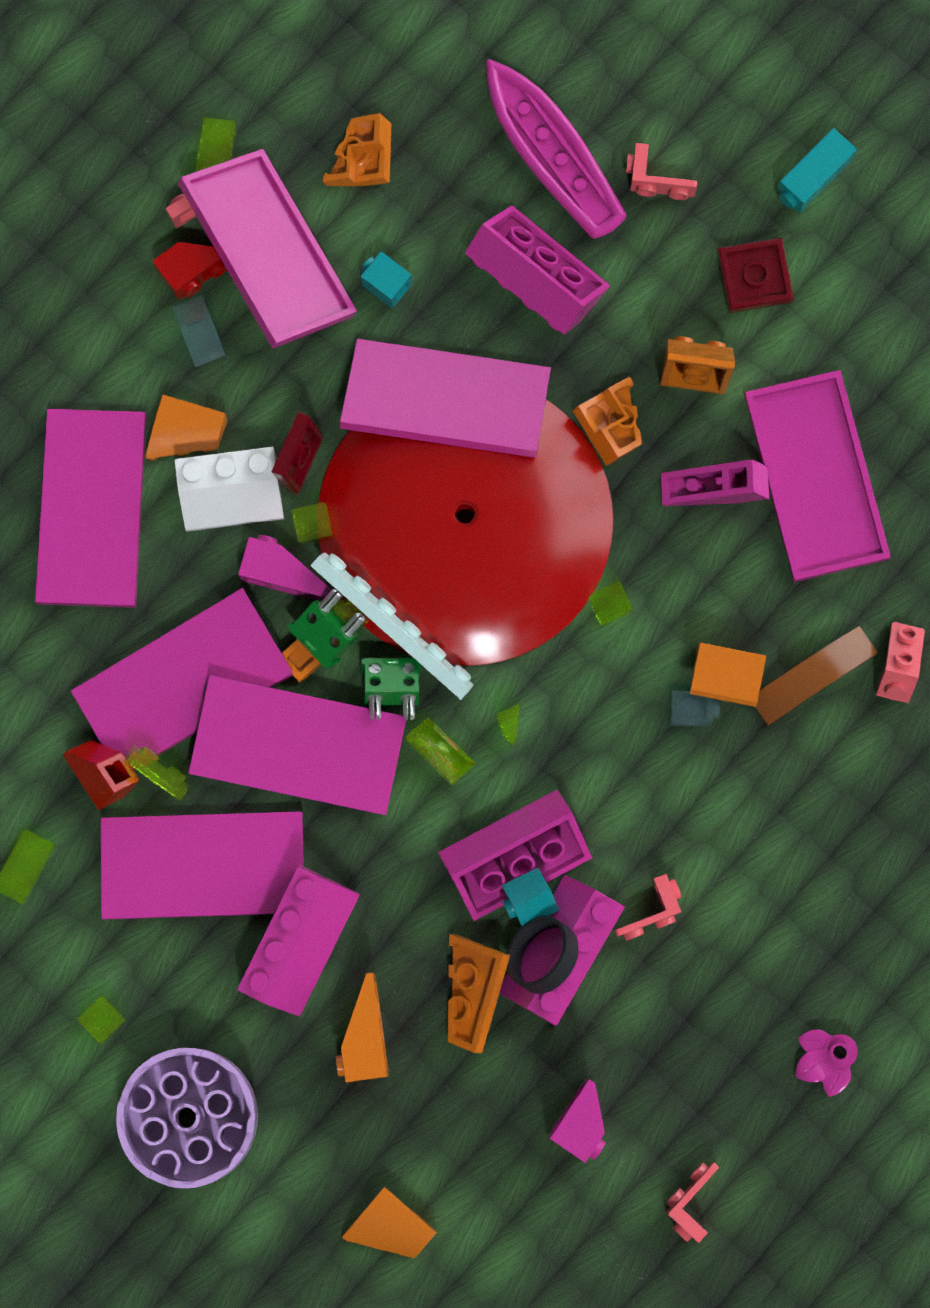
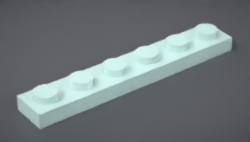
[311,552,474,700]

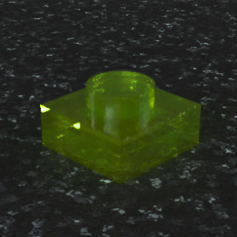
[291,502,332,543]
[332,596,369,629]
[77,996,126,1044]

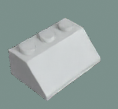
[175,447,284,532]

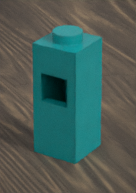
[777,128,857,213]

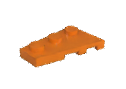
[448,934,510,1053]

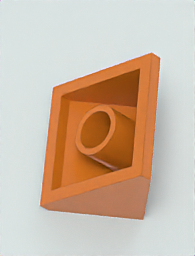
[690,643,766,707]

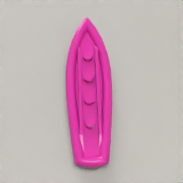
[485,59,627,239]

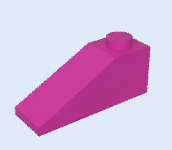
[661,459,769,506]
[238,535,337,606]

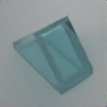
[172,295,226,367]

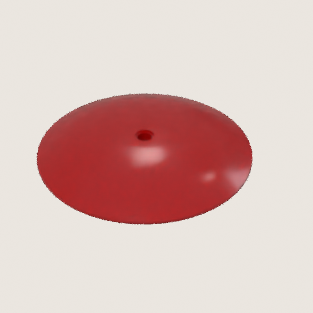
[317,400,613,666]

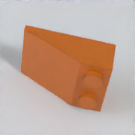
[660,336,735,395]
[336,973,389,1083]

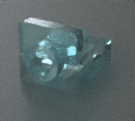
[671,691,720,727]

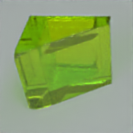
[588,580,633,627]
[496,704,520,748]

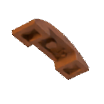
[755,626,878,726]

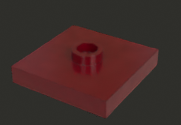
[717,237,794,313]
[271,412,324,495]

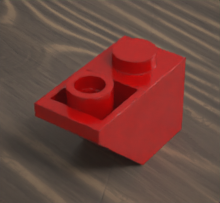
[152,242,227,300]
[63,740,140,810]

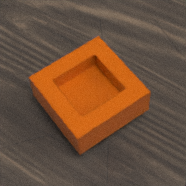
[282,639,321,684]

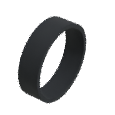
[507,916,579,994]

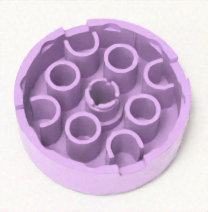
[116,1048,258,1188]

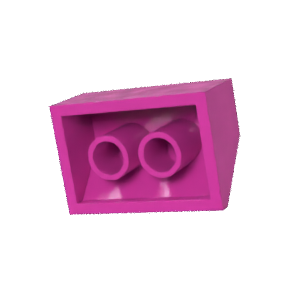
[548,1079,606,1163]

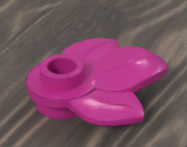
[795,1029,858,1097]

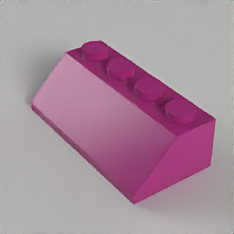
[465,205,611,335]
[438,790,592,921]
[237,864,360,1017]
[499,875,625,1027]

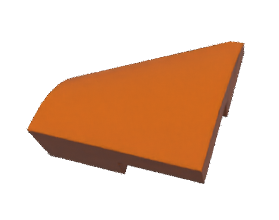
[323,113,392,186]
[572,376,642,466]
[145,395,228,461]
[342,1187,437,1258]

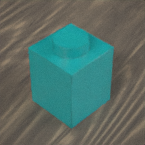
[360,252,413,309]
[502,868,559,926]

